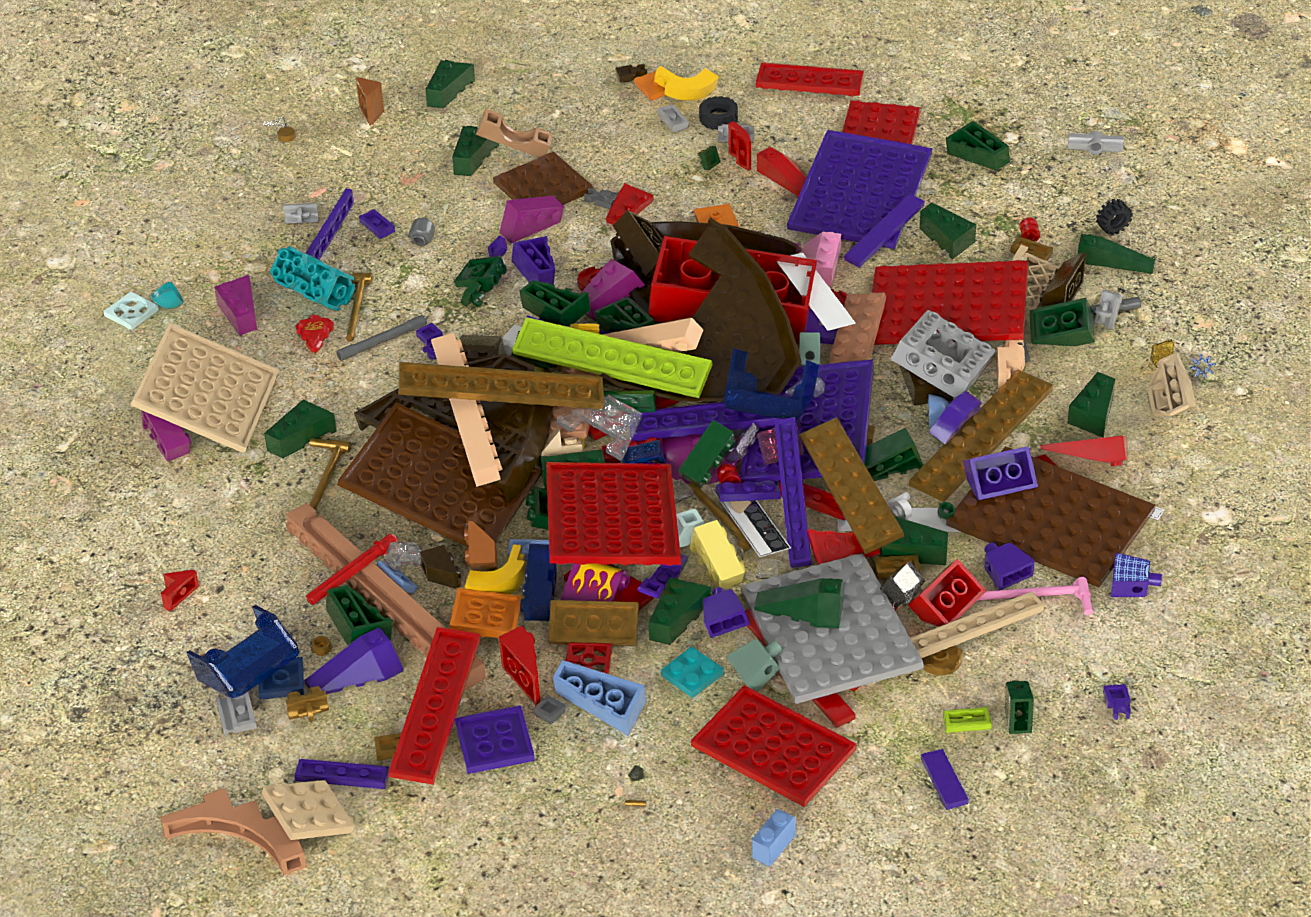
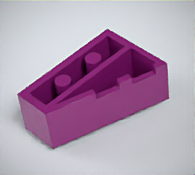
[499,196,564,243]

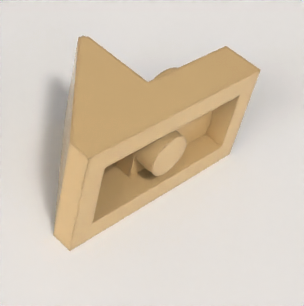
[541,426,583,457]

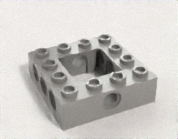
[891,310,996,398]

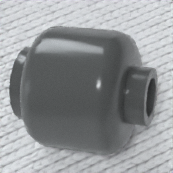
[409,217,435,246]

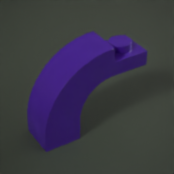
[929,391,982,444]

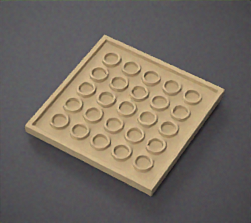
[131,323,279,453]

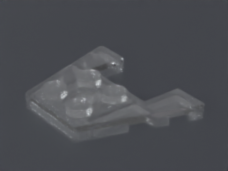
[557,395,642,461]

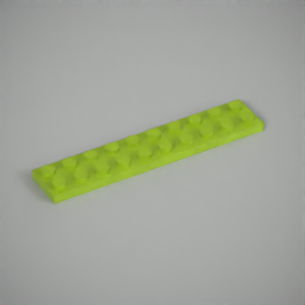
[512,317,713,398]

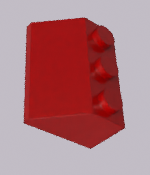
[908,558,987,627]

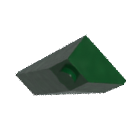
[1077,234,1155,274]
[754,578,844,628]

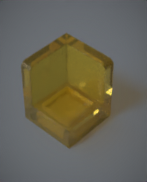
[1150,339,1175,368]

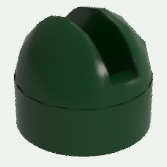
[937,502,955,520]

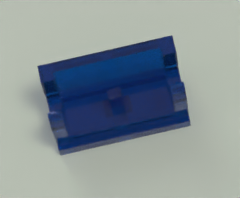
[620,439,666,464]

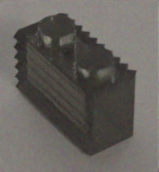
[880,561,926,608]

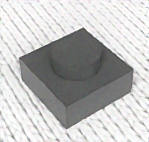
[533,695,566,725]

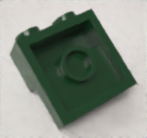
[454,256,507,292]
[526,486,548,530]

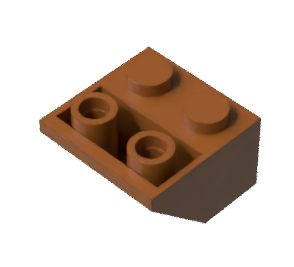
[464,521,498,571]

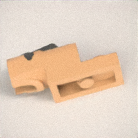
[996,340,1030,388]

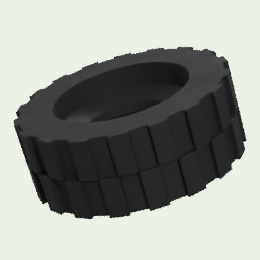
[699,96,738,130]

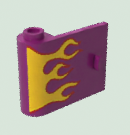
[560,564,630,602]

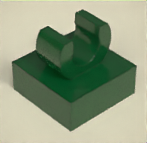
[697,146,721,170]
[460,281,485,307]

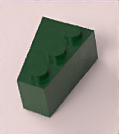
[1067,372,1115,438]
[864,427,923,481]

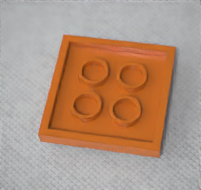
[449,588,522,638]

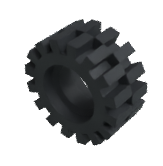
[1096,199,1133,235]

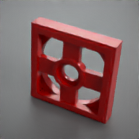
[566,642,612,674]

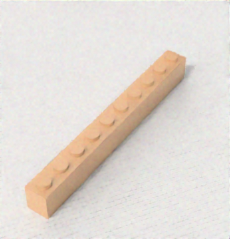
[431,333,502,487]

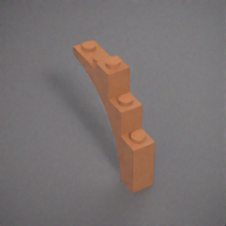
[160,788,306,875]

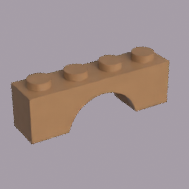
[476,109,553,158]

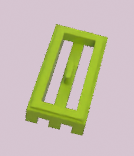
[943,707,992,733]

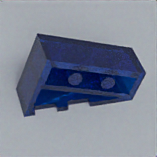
[520,544,557,621]

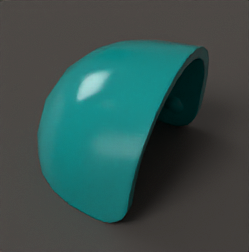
[150,281,184,309]

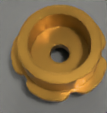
[311,636,332,656]

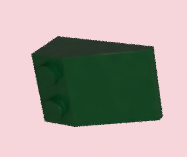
[1029,298,1095,346]

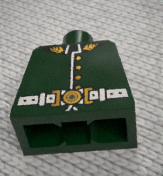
[1004,680,1034,734]

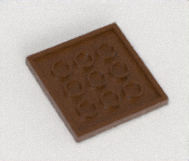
[493,152,594,205]

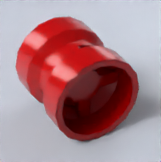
[1019,217,1040,242]
[717,464,741,484]

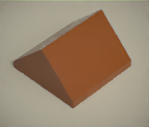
[356,77,384,125]

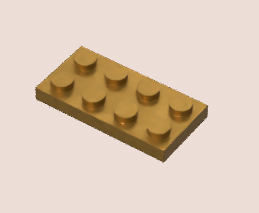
[548,600,639,647]

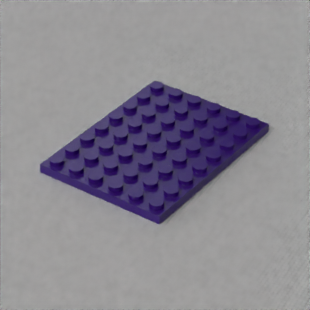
[787,130,932,249]
[740,359,874,483]

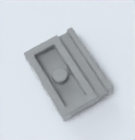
[216,690,257,736]

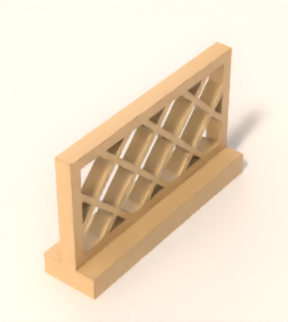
[1011,245,1060,314]

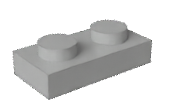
[657,104,688,133]

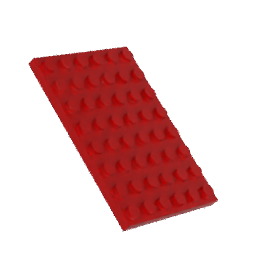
[872,260,1029,345]
[546,462,681,566]

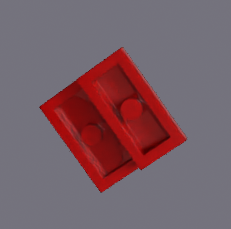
[728,121,751,171]

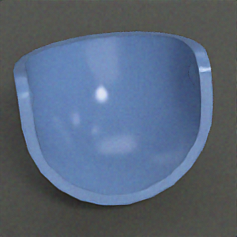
[928,394,950,429]

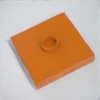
[634,71,666,101]
[694,203,739,227]

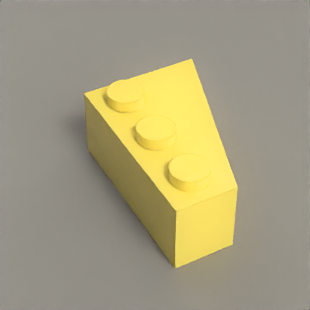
[689,520,745,589]

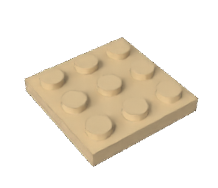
[261,780,355,840]

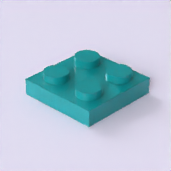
[661,646,724,698]

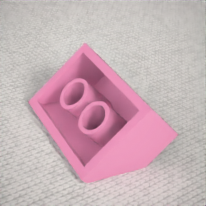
[802,232,841,286]

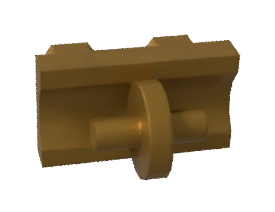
[286,686,329,722]

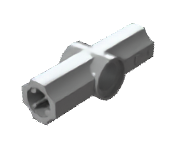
[1068,131,1124,155]

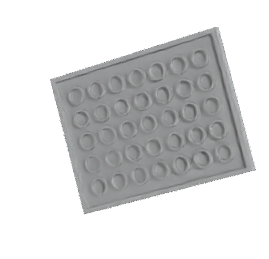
[740,553,924,704]

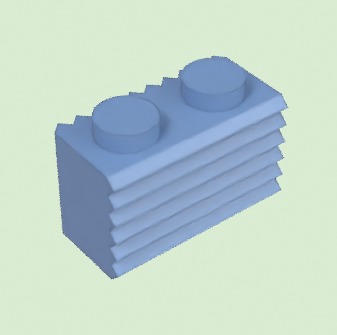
[752,809,796,866]

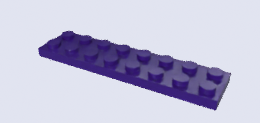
[629,394,793,441]

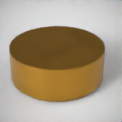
[277,127,296,142]

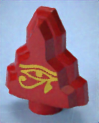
[295,315,334,353]

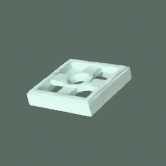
[104,292,159,330]

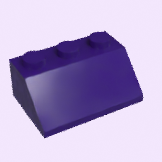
[963,446,1038,500]

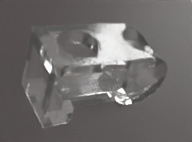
[383,542,424,571]

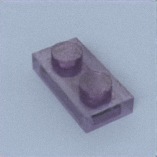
[726,423,759,463]

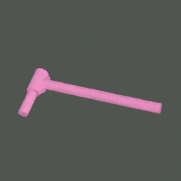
[977,577,1093,615]

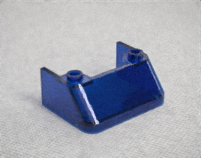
[723,348,820,420]
[186,605,300,698]

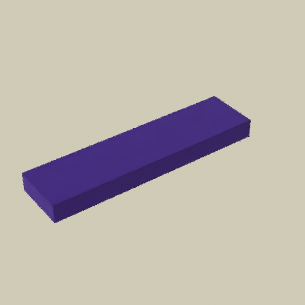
[294,759,389,789]

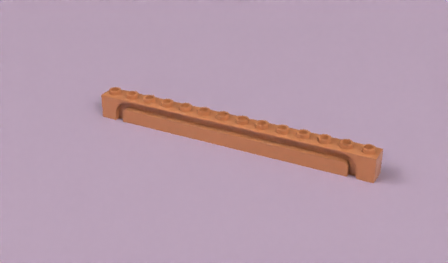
[286,503,486,691]

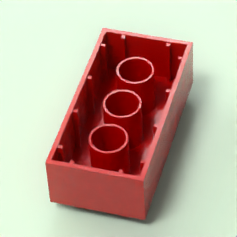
[649,236,817,344]

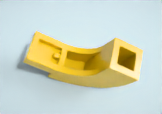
[654,66,719,101]
[465,544,526,594]

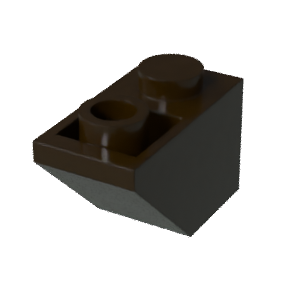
[420,545,461,589]

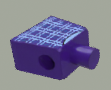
[1111,553,1162,597]

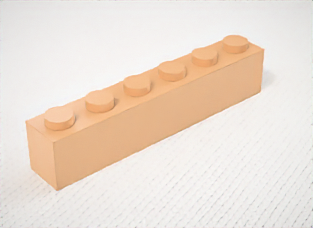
[603,318,703,352]

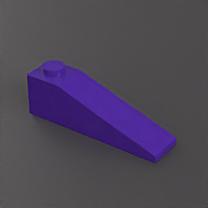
[304,627,404,694]

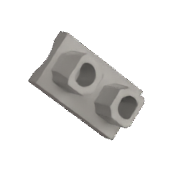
[283,203,318,224]
[1094,289,1123,329]

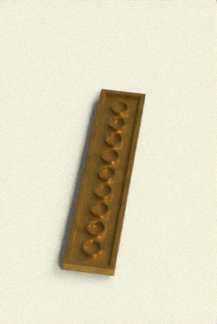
[398,362,604,409]
[909,370,1053,502]

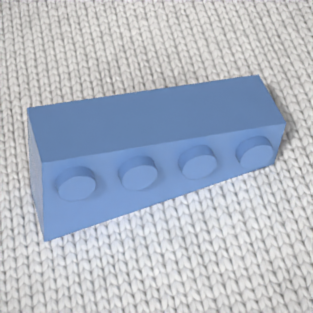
[553,660,646,736]

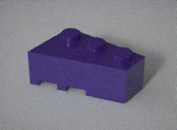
[511,236,556,285]

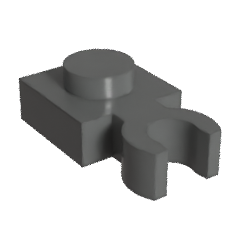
[584,188,618,209]

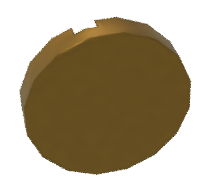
[921,645,962,675]

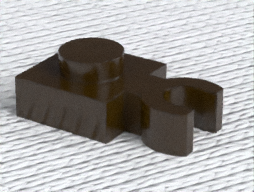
[615,64,647,83]

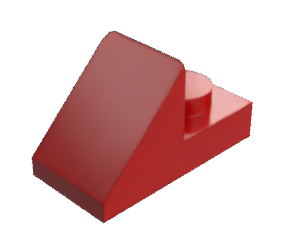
[161,570,199,611]

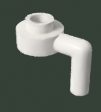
[887,492,912,519]

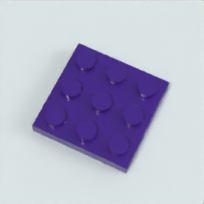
[455,705,535,774]

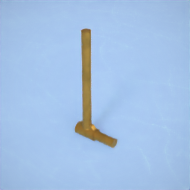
[346,273,373,342]
[309,438,351,511]
[688,483,753,553]

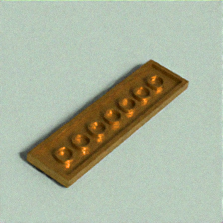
[799,417,904,554]

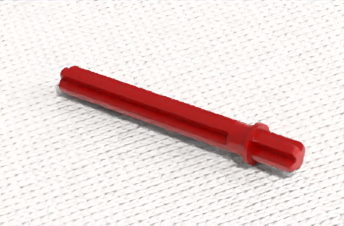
[306,533,397,605]

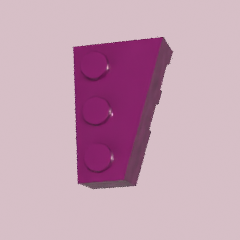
[580,259,644,321]
[214,275,257,336]
[141,410,192,462]

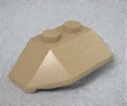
[1147,352,1196,416]

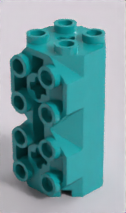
[270,246,355,311]

